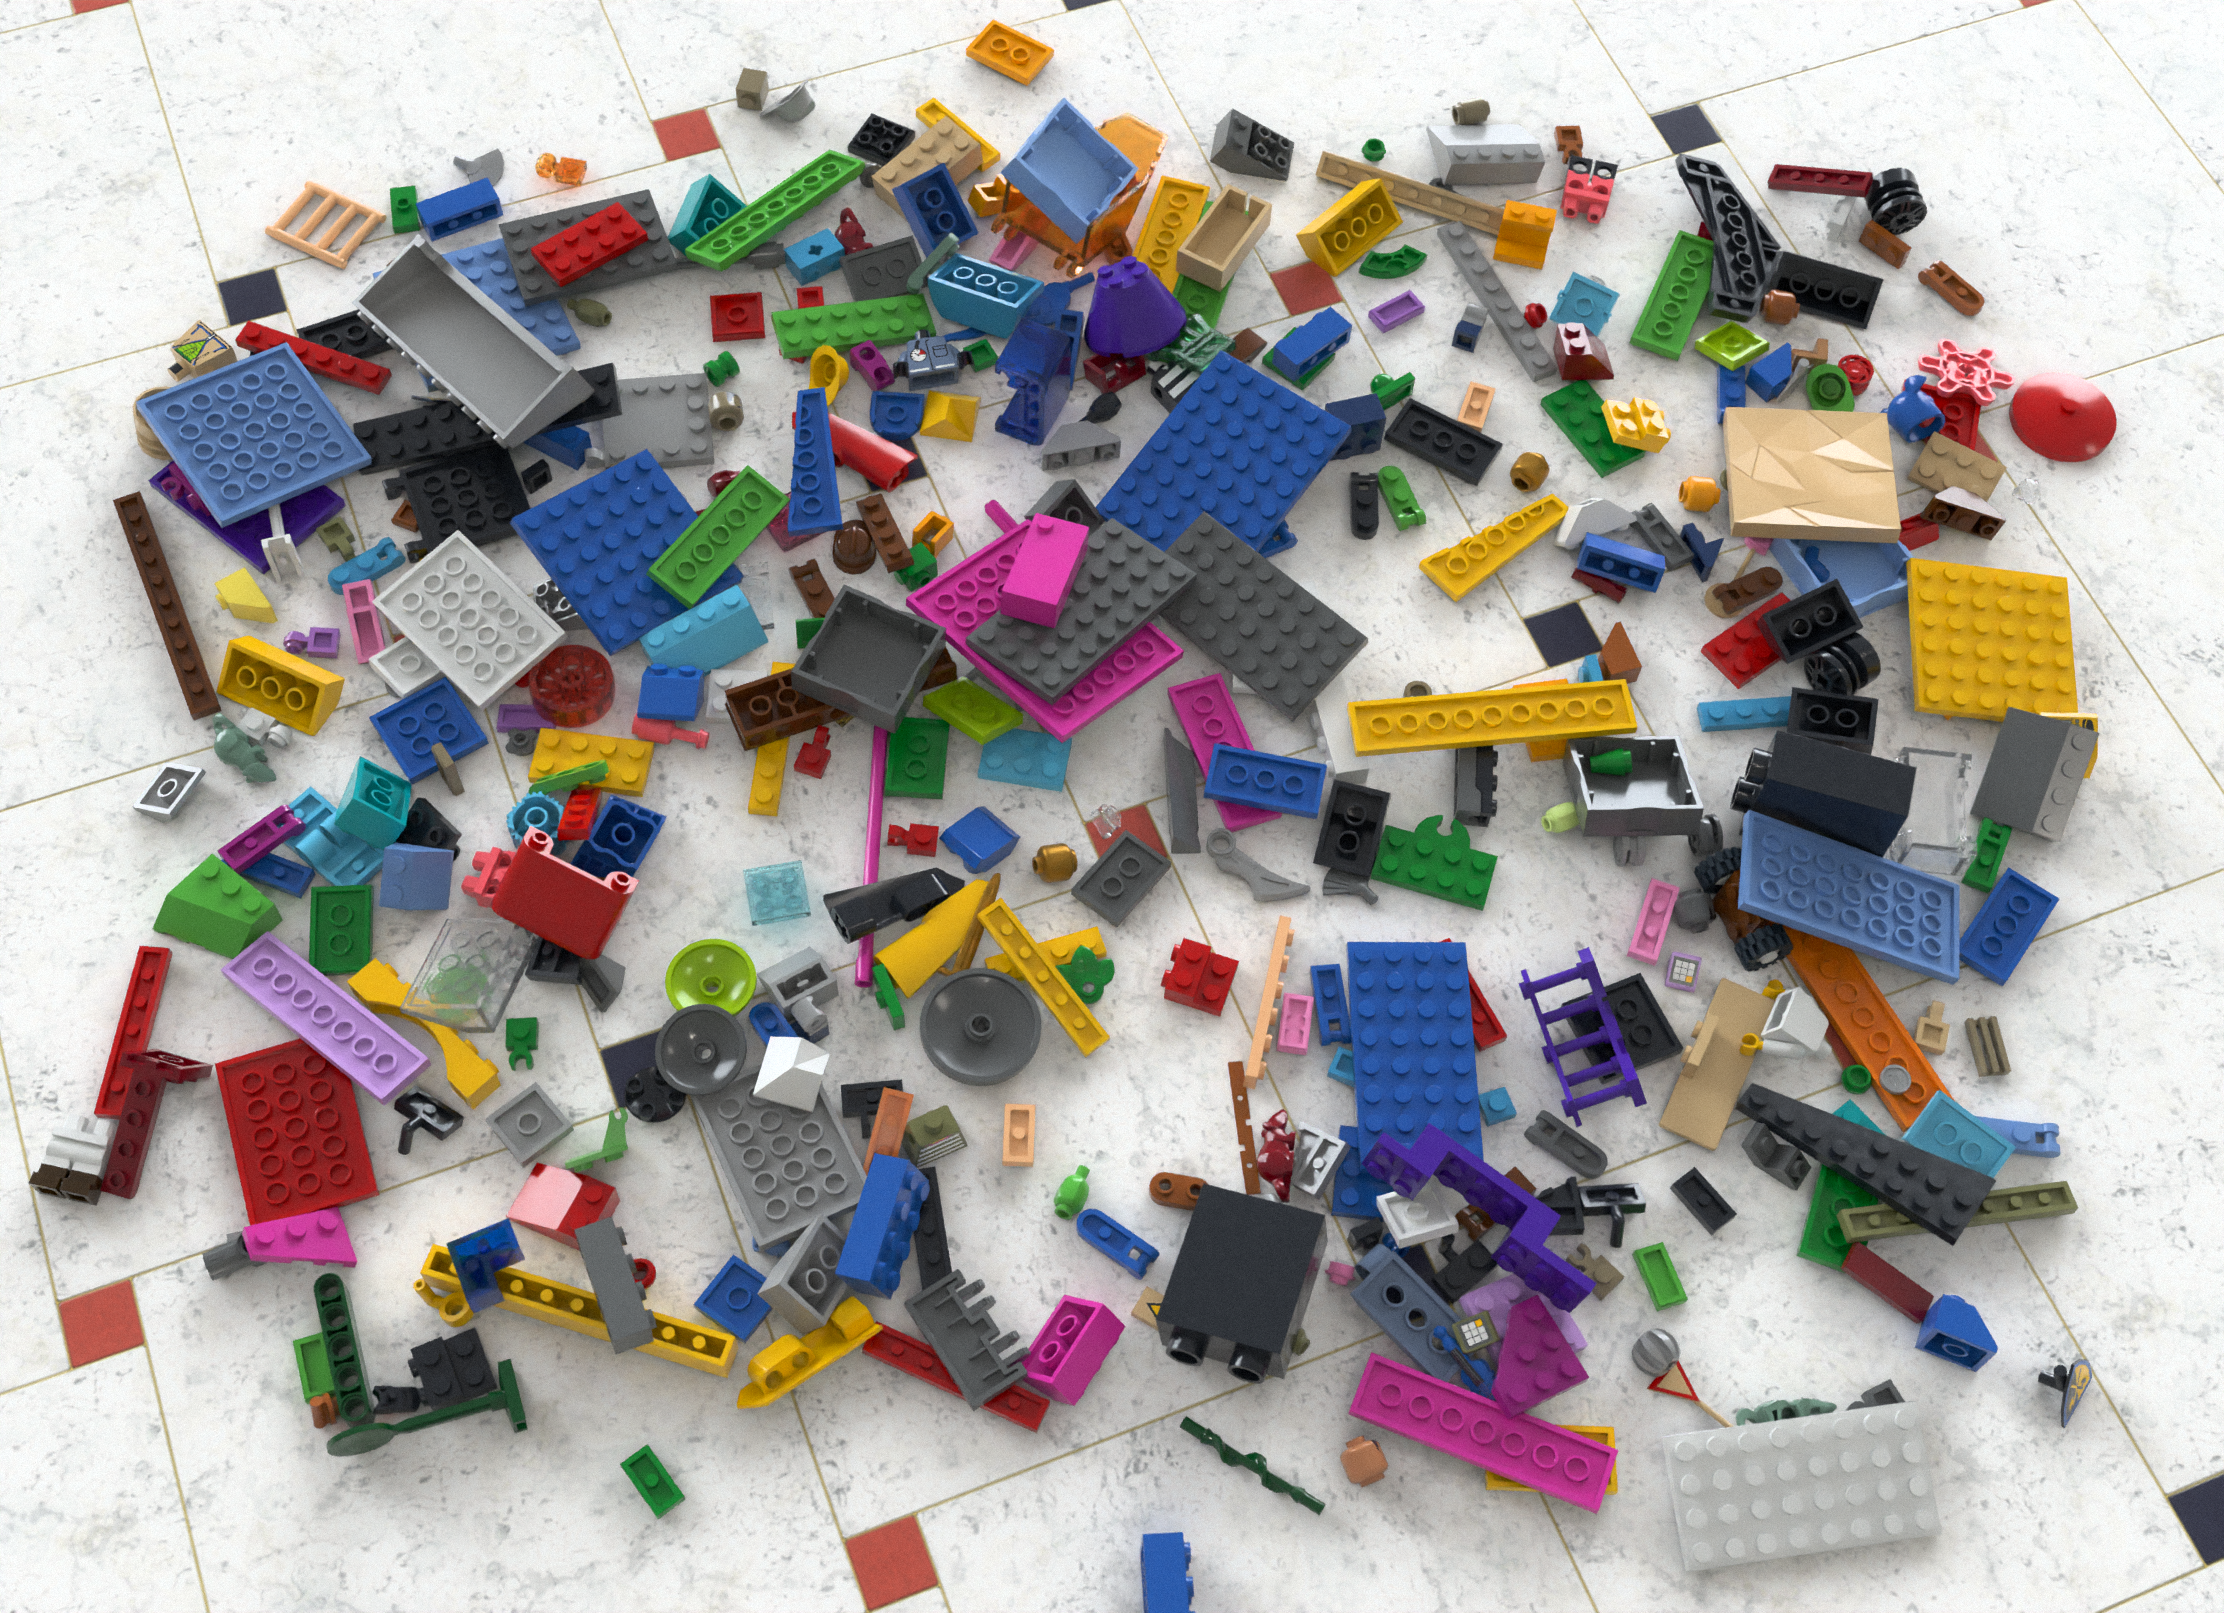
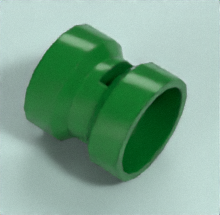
[703,351,740,387]

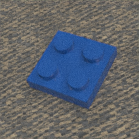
[693,1255,773,1344]

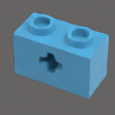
[784,228,845,286]

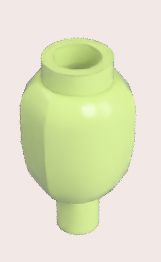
[1541,802,1579,833]

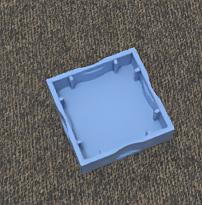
[1000,98,1139,244]
[1769,538,1914,618]

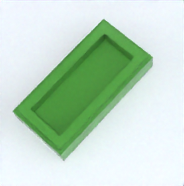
[1632,1242,1688,1312]
[293,1332,336,1405]

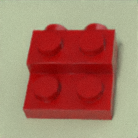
[1161,938,1239,1017]

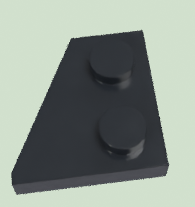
[525,936,582,985]
[1535,1177,1585,1236]

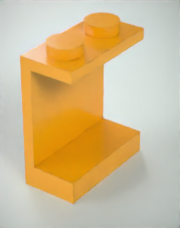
[1493,200,1557,270]

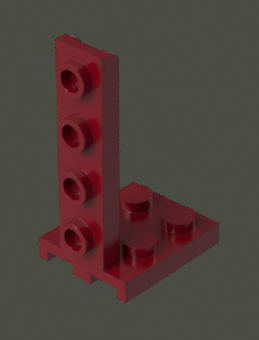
[100,1049,213,1199]

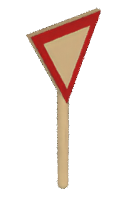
[1647,1360,1734,1428]

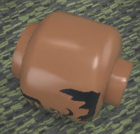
[1340,1435,1388,1488]

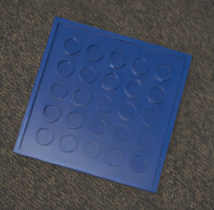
[510,449,745,656]

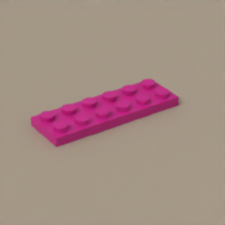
[1167,673,1282,832]

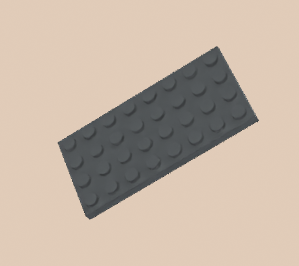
[1159,511,1369,722]
[966,518,1197,705]

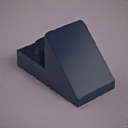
[1680,522,1724,583]

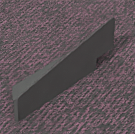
[1163,728,1201,854]

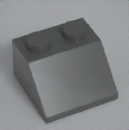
[1024,479,1105,536]

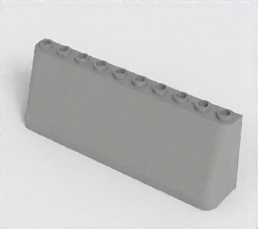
[352,234,595,449]

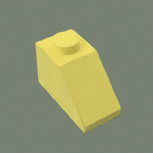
[214,567,278,623]

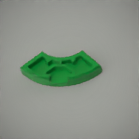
[1359,244,1427,279]

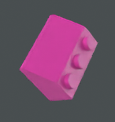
[1021,1295,1126,1406]

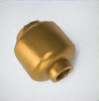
[1510,452,1550,492]
[1032,843,1078,883]

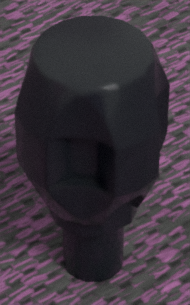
[1078,391,1122,424]

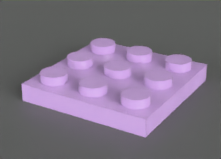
[1459,1274,1588,1368]

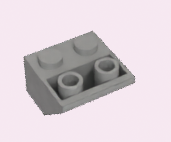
[757,946,839,1022]

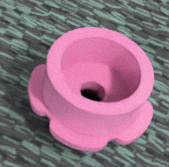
[1325,1261,1355,1286]

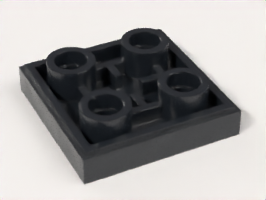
[848,113,916,166]

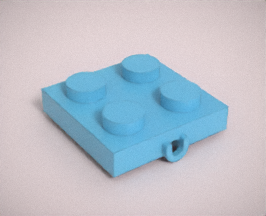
[1549,272,1620,337]

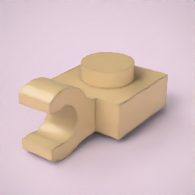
[1913,1000,1950,1055]

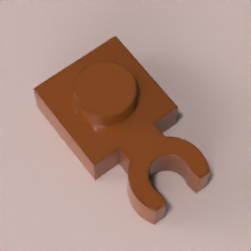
[1554,125,1583,165]

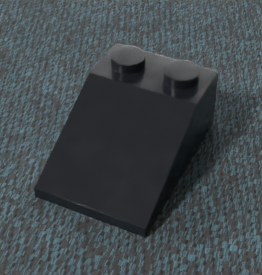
[1786,687,1879,755]
[1313,779,1391,877]

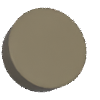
[1403,681,1432,698]

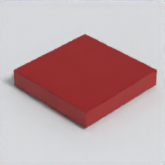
[710,292,766,342]

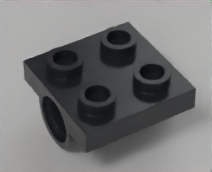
[394,797,462,862]

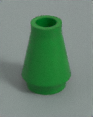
[1590,748,1632,776]

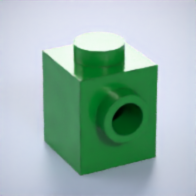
[893,542,938,592]

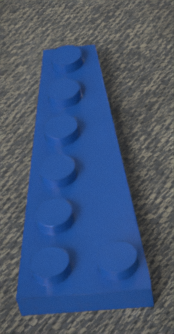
[788,387,843,537]

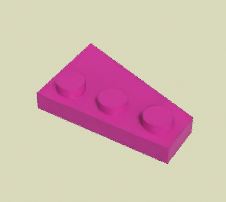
[242,1207,357,1268]

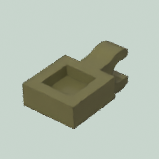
[316,516,356,562]

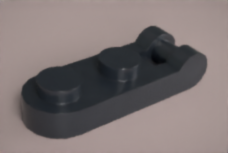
[1349,472,1379,540]

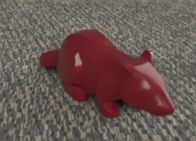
[834,207,873,256]
[1257,1109,1296,1203]

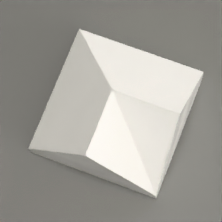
[753,1037,830,1113]

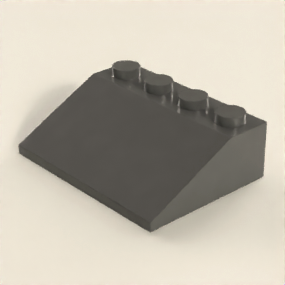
[1970,707,2099,842]

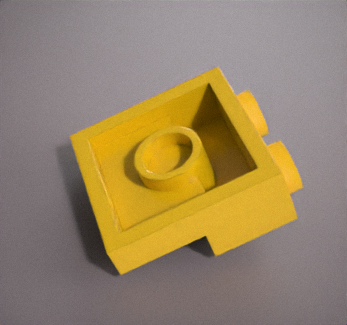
[1601,397,1671,453]

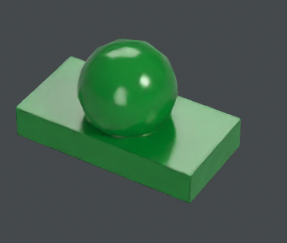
[1370,372,1415,411]

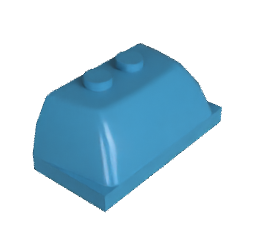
[928,253,1044,339]

